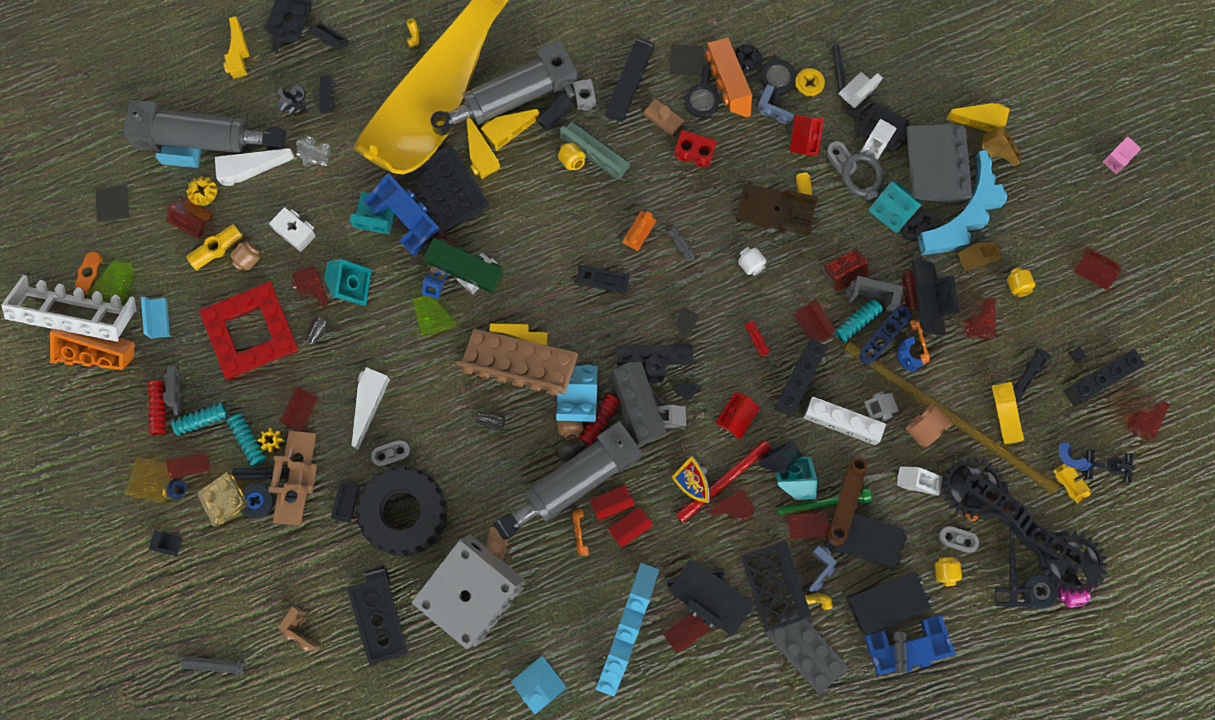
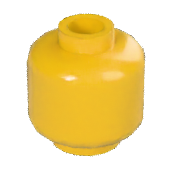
[558,142,585,170]
[1007,267,1035,297]
[935,557,962,586]

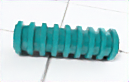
[834,298,883,343]
[171,402,228,436]
[227,414,266,466]

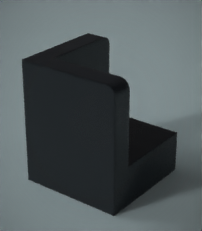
[148,530,183,556]

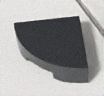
[674,383,701,402]

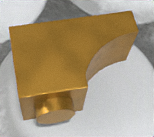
[982,126,1022,167]
[958,242,1003,270]

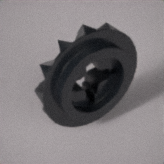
[735,44,762,72]

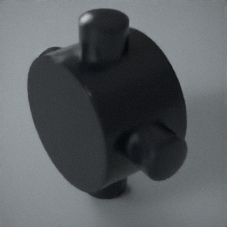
[1069,346,1086,363]

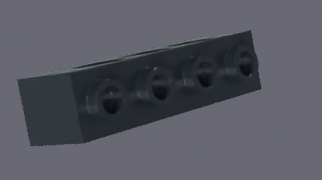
[773,338,828,417]
[1063,348,1145,406]

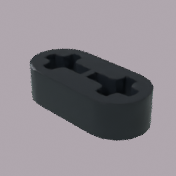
[901,212,935,240]

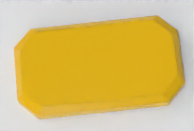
[796,173,812,195]

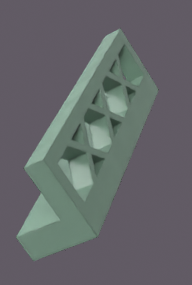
[560,122,630,180]

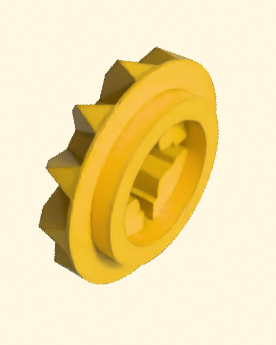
[796,68,825,97]
[186,176,217,206]

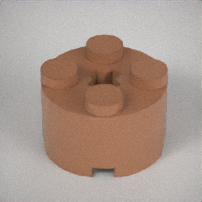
[905,403,952,449]

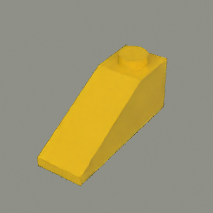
[946,103,1010,132]
[481,109,539,151]
[467,117,500,179]

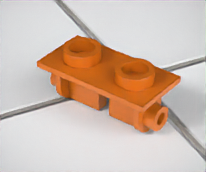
[622,211,657,251]

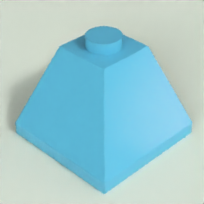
[511,656,567,714]

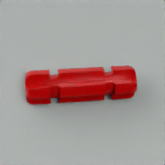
[744,321,770,357]

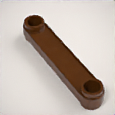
[828,457,867,546]

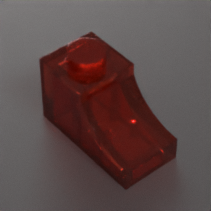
[291,265,330,307]
[965,298,996,340]
[1126,401,1170,441]
[708,489,755,522]

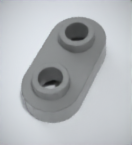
[827,142,857,176]
[371,440,410,467]
[939,526,979,553]

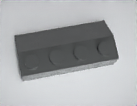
[610,362,667,447]

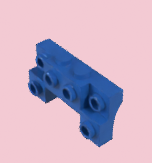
[363,173,440,256]
[864,615,956,675]

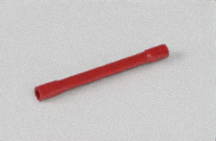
[675,440,771,523]

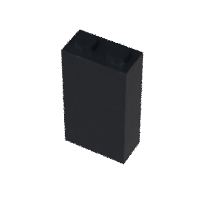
[824,509,907,569]
[846,571,932,636]

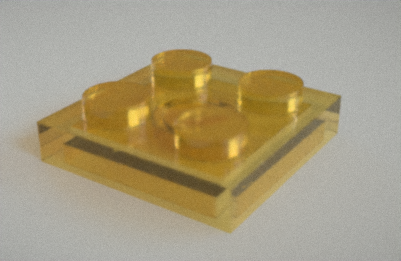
[125,456,176,504]
[196,472,248,527]

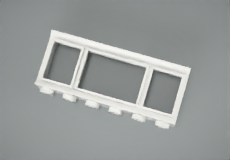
[1,275,137,342]

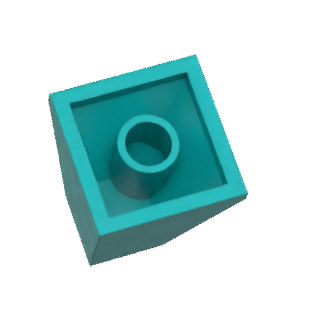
[324,259,371,306]
[775,457,817,500]

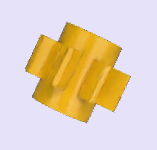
[258,428,284,453]

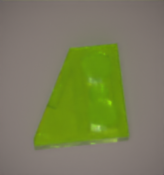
[88,261,134,302]
[412,296,458,337]

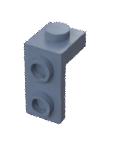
[757,84,794,124]
[807,546,837,593]

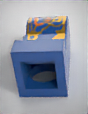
[422,266,448,299]

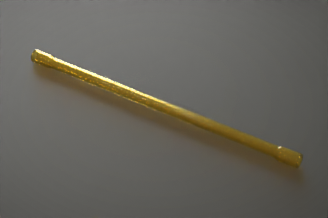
[844,341,1060,495]

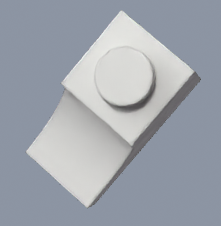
[860,119,897,160]
[897,467,942,496]

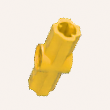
[186,224,244,271]

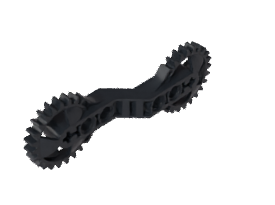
[941,457,1108,595]

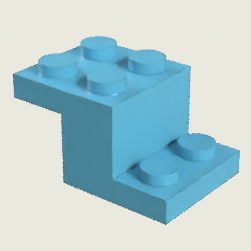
[556,364,598,422]

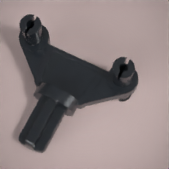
[1085,450,1135,483]

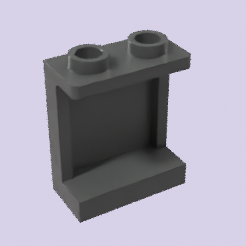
[845,276,903,314]

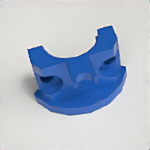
[897,337,923,372]
[1059,442,1092,471]

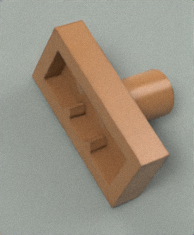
[643,99,684,136]
[486,527,508,561]

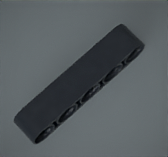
[605,37,655,123]

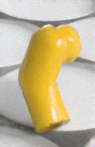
[406,19,420,48]
[805,592,832,610]

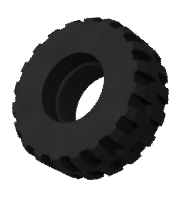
[356,466,448,556]

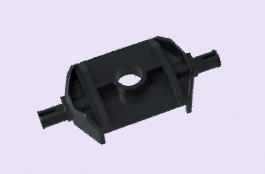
[263,0,313,53]
[844,102,910,154]

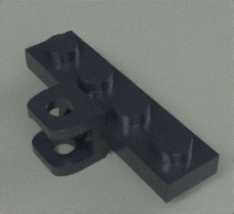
[616,344,694,383]

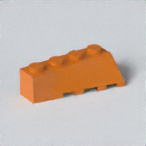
[705,38,752,117]
[50,329,134,370]

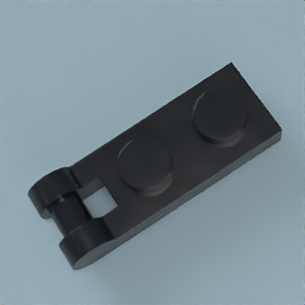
[574,265,630,294]

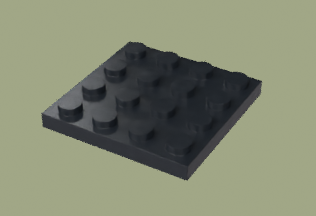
[394,145,490,243]

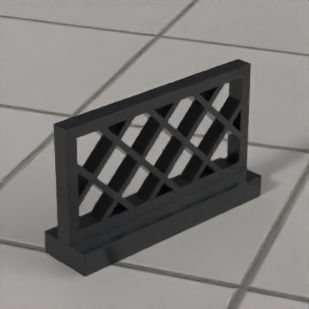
[741,540,812,632]

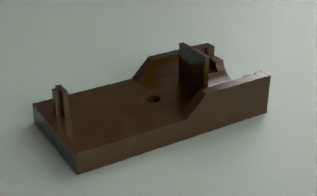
[736,183,818,236]

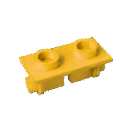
[1054,463,1091,503]

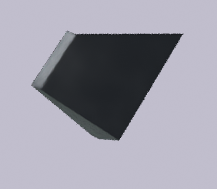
[757,440,802,474]

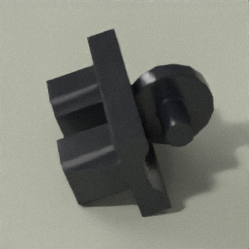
[274,86,307,115]

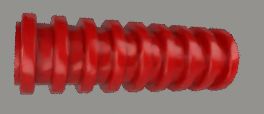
[147,380,166,435]
[579,394,620,445]

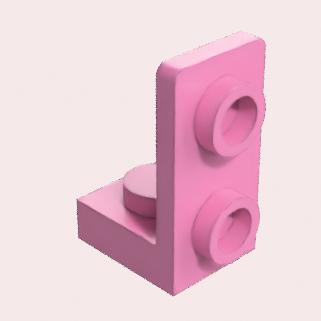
[1103,137,1141,174]

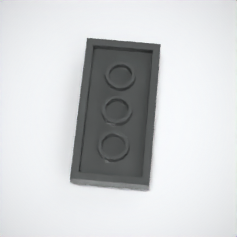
[765,608,849,695]

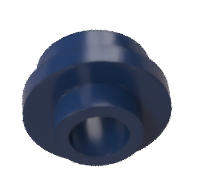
[167,479,187,499]

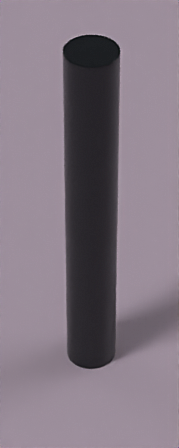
[832,44,846,98]

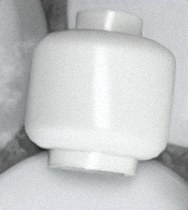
[738,247,766,276]

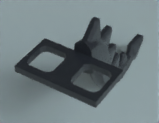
[995,529,1033,607]

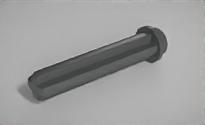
[180,656,246,676]

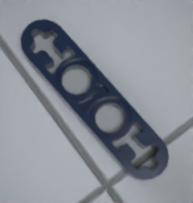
[859,306,911,365]

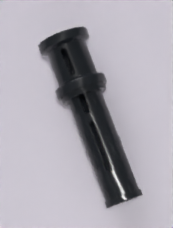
[1013,348,1051,403]

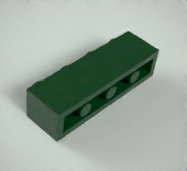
[423,238,504,295]

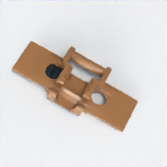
[268,431,317,526]

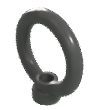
[842,153,884,202]

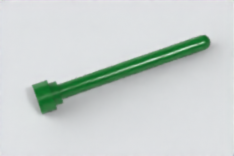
[778,486,872,516]

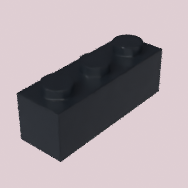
[319,76,335,113]

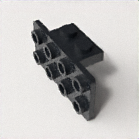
[911,259,960,336]
[669,560,754,635]

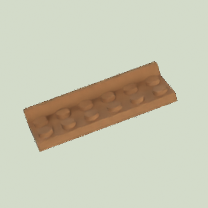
[456,328,578,396]

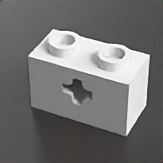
[269,207,316,252]

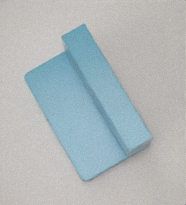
[155,146,201,168]
[141,297,170,339]

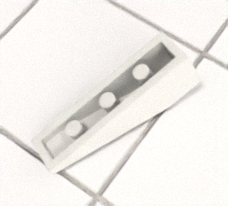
[215,148,294,186]
[352,367,390,450]

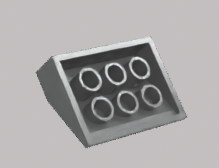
[906,124,972,204]

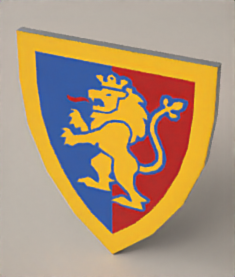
[672,456,709,503]

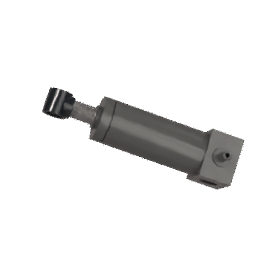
[430,40,577,135]
[123,100,286,154]
[493,421,642,541]

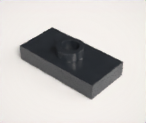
[308,22,349,51]
[331,480,361,523]

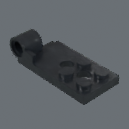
[347,565,409,665]

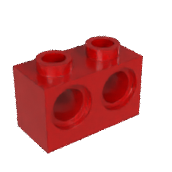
[674,130,717,167]

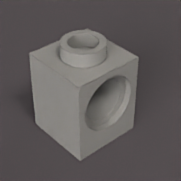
[573,79,596,110]

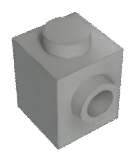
[865,392,898,421]

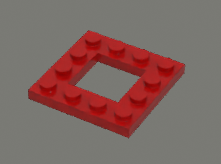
[199,281,299,380]

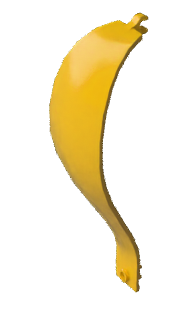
[354,0,509,175]

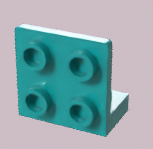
[869,179,924,233]
[350,192,395,235]

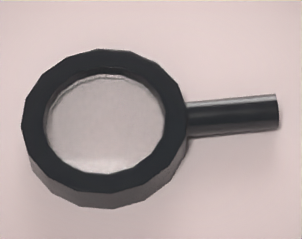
[761,59,796,108]
[685,66,720,118]

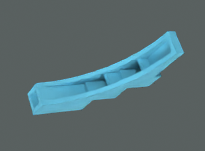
[918,150,1007,256]
[596,563,659,697]

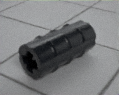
[536,93,573,131]

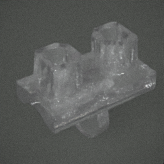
[296,136,331,167]

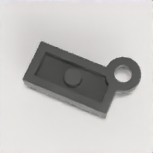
[163,366,182,417]

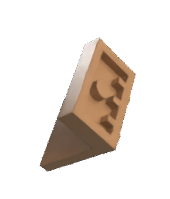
[278,607,321,652]

